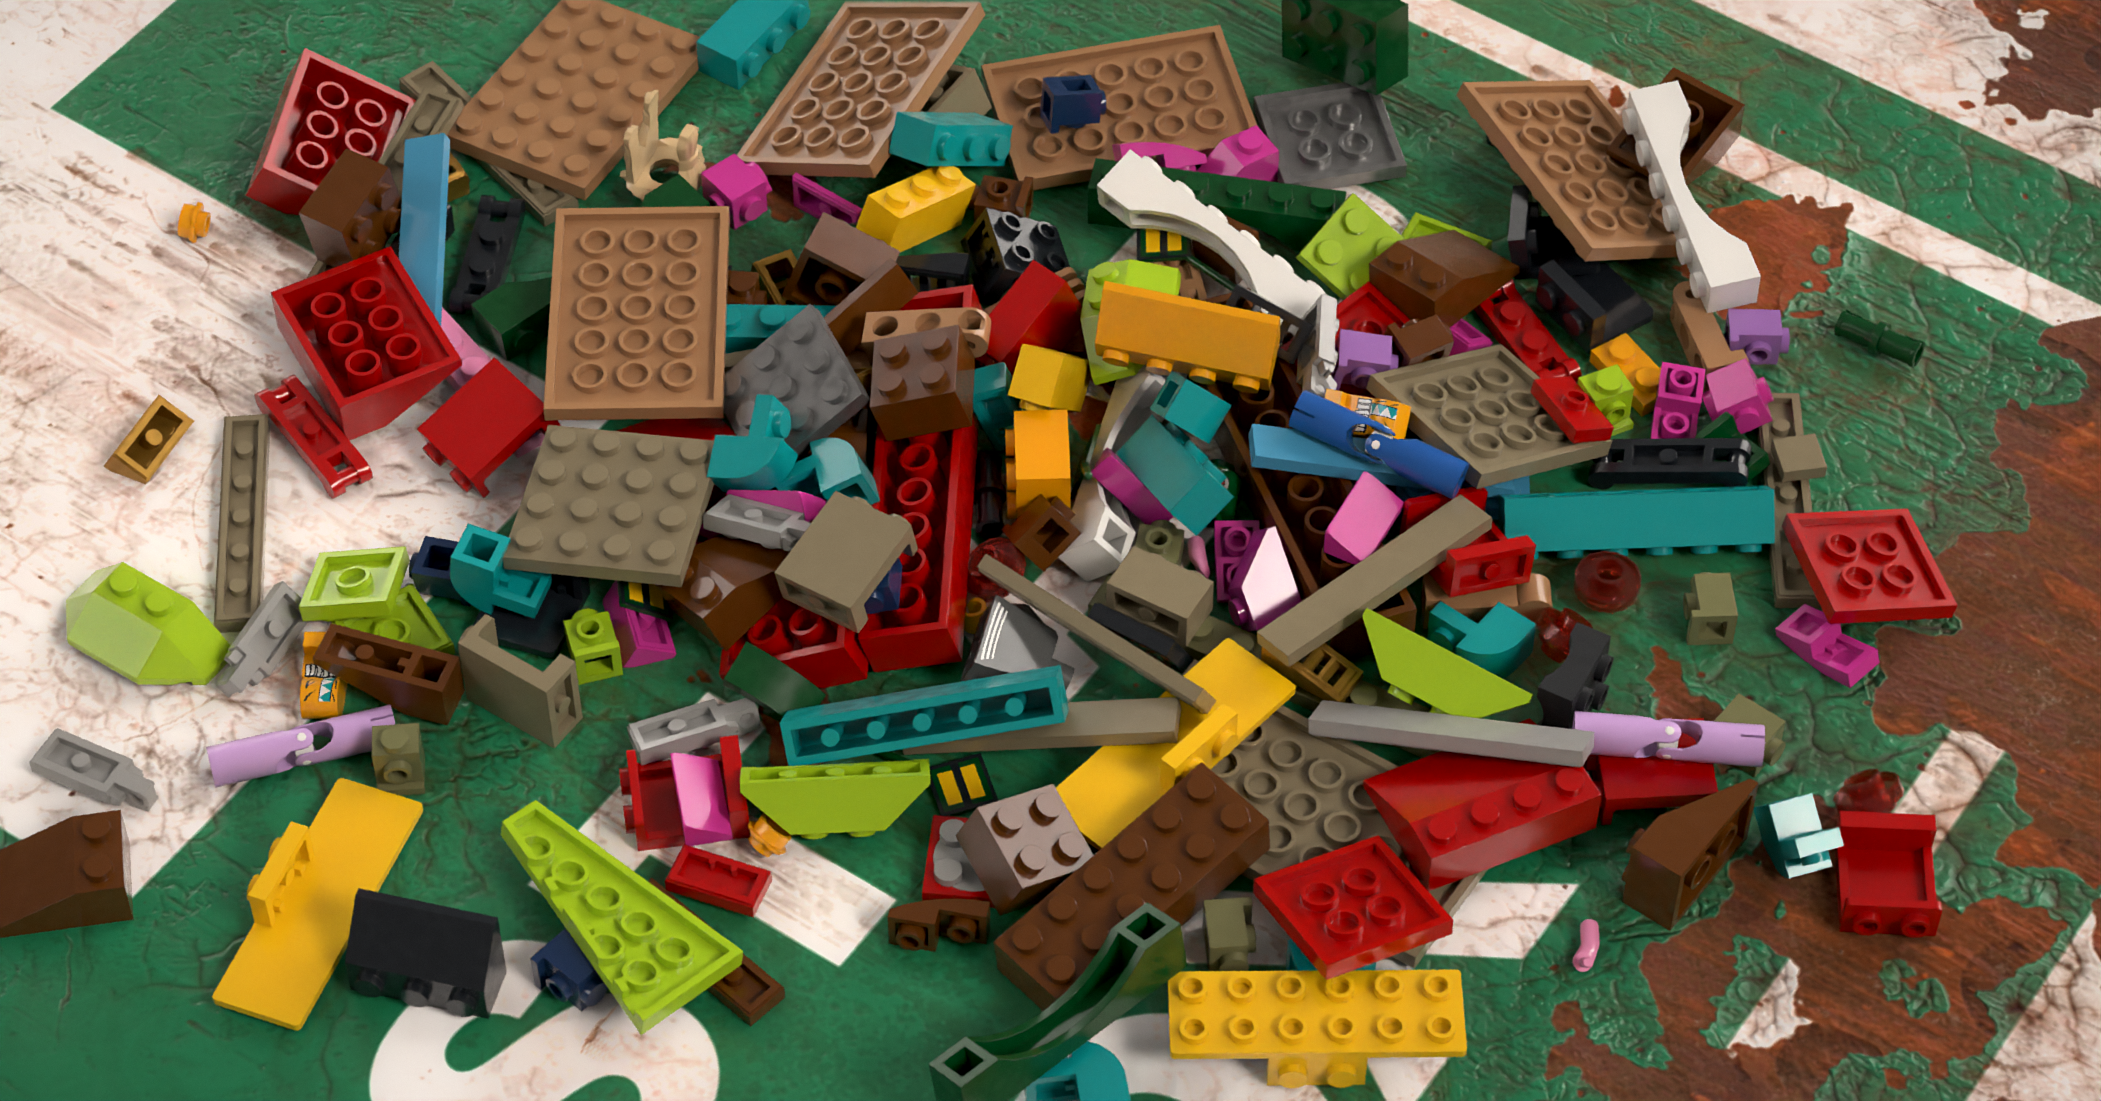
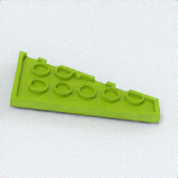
[501,800,744,1035]

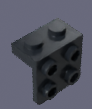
[1535,260,1654,354]
[473,535,590,658]

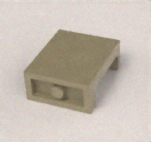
[775,491,918,633]
[458,614,583,749]

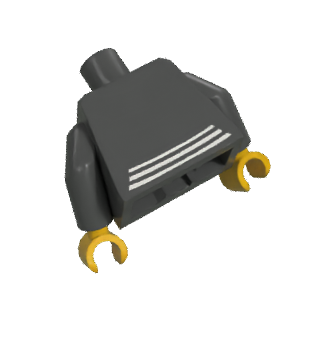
[960,595,1075,690]

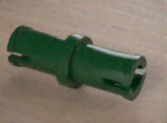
[1834,309,1925,368]

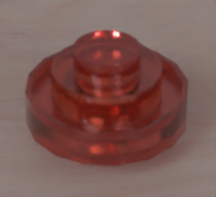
[967,537,1026,603]
[1574,551,1641,613]
[1535,607,1593,663]
[1833,769,1904,814]

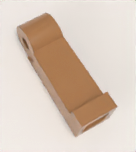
[1670,281,1749,392]
[861,307,991,366]
[1421,572,1553,629]

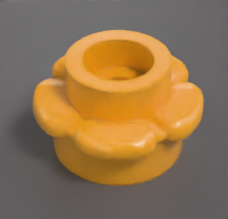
[178,202,211,243]
[748,814,792,857]

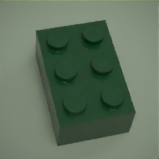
[1281,0,1409,96]

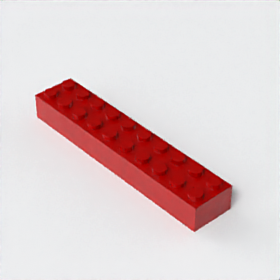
[858,284,983,672]

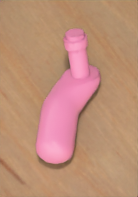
[1187,536,1210,579]
[1572,919,1600,972]

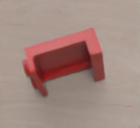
[417,357,561,498]
[1399,487,1536,598]
[1583,718,1718,825]
[619,735,750,851]
[1834,811,1942,938]

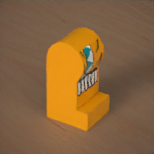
[1325,388,1411,439]
[300,632,348,719]

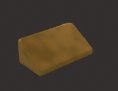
[103,395,194,484]

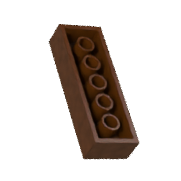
[993,762,1270,1011]

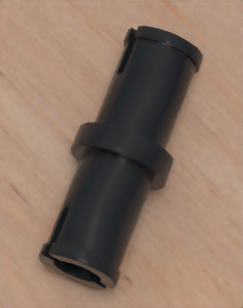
[973,451,1007,538]

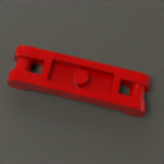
[1474,279,1582,383]
[254,374,373,499]

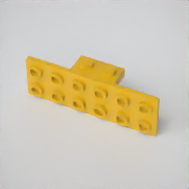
[1056,638,1296,851]
[212,778,423,1031]
[1168,970,1467,1088]

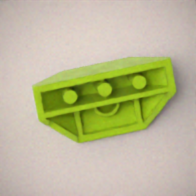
[1080,259,1181,385]
[66,562,231,685]
[1362,608,1534,719]
[740,759,930,839]

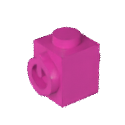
[701,153,772,230]
[1702,358,1774,434]

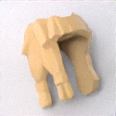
[620,90,706,202]

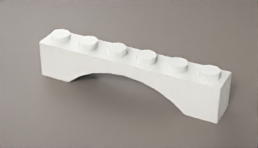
[1622,80,1761,313]
[1097,149,1326,345]
[1058,365,1188,582]

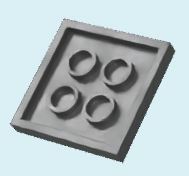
[1254,82,1407,189]
[724,304,870,462]

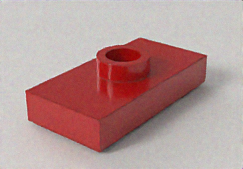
[1530,376,1614,444]
[665,844,772,918]

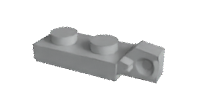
[1296,294,1339,398]
[703,494,811,551]
[215,581,309,698]
[627,698,761,765]
[29,728,159,812]

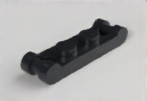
[449,195,525,314]
[1588,438,1752,490]

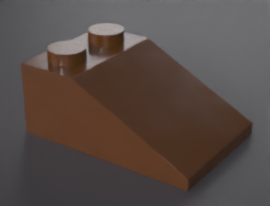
[1606,67,1745,185]
[1369,230,1520,328]
[654,534,791,651]
[1622,778,1759,931]
[0,810,134,938]

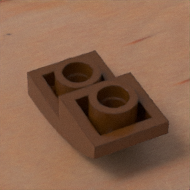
[887,899,990,952]

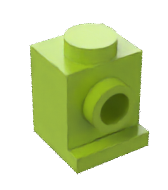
[1578,364,1634,436]
[564,608,623,685]

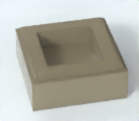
[1770,433,1827,482]

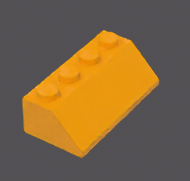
[1095,281,1280,393]

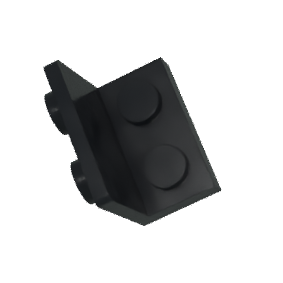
[1508,185,1601,280]
[960,207,1070,306]

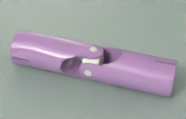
[206,704,395,788]
[1572,711,1765,767]

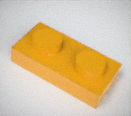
[1590,333,1660,417]

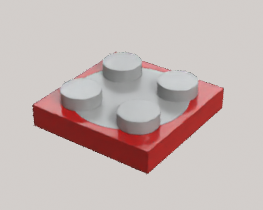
[922,815,995,908]

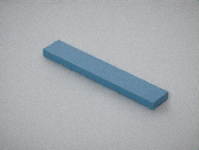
[399,133,450,326]
[1248,424,1515,499]

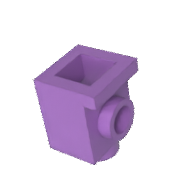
[1723,309,1790,365]
[1331,329,1398,390]

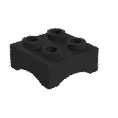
[1537,622,1614,729]

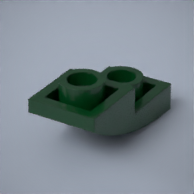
[723,641,826,722]

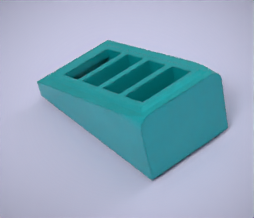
[973,362,1027,452]

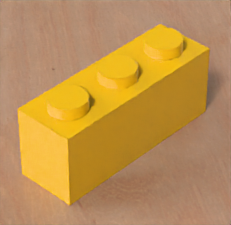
[856,166,976,253]
[1008,344,1091,412]

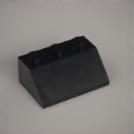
[345,888,507,1019]

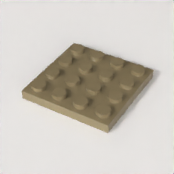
[1366,344,1612,489]
[503,425,714,587]

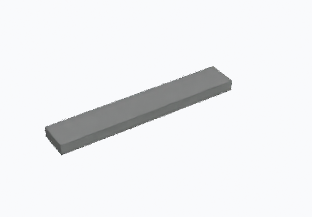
[1308,700,1594,768]

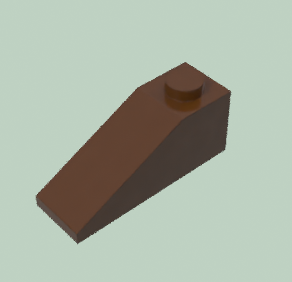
[313,623,465,726]

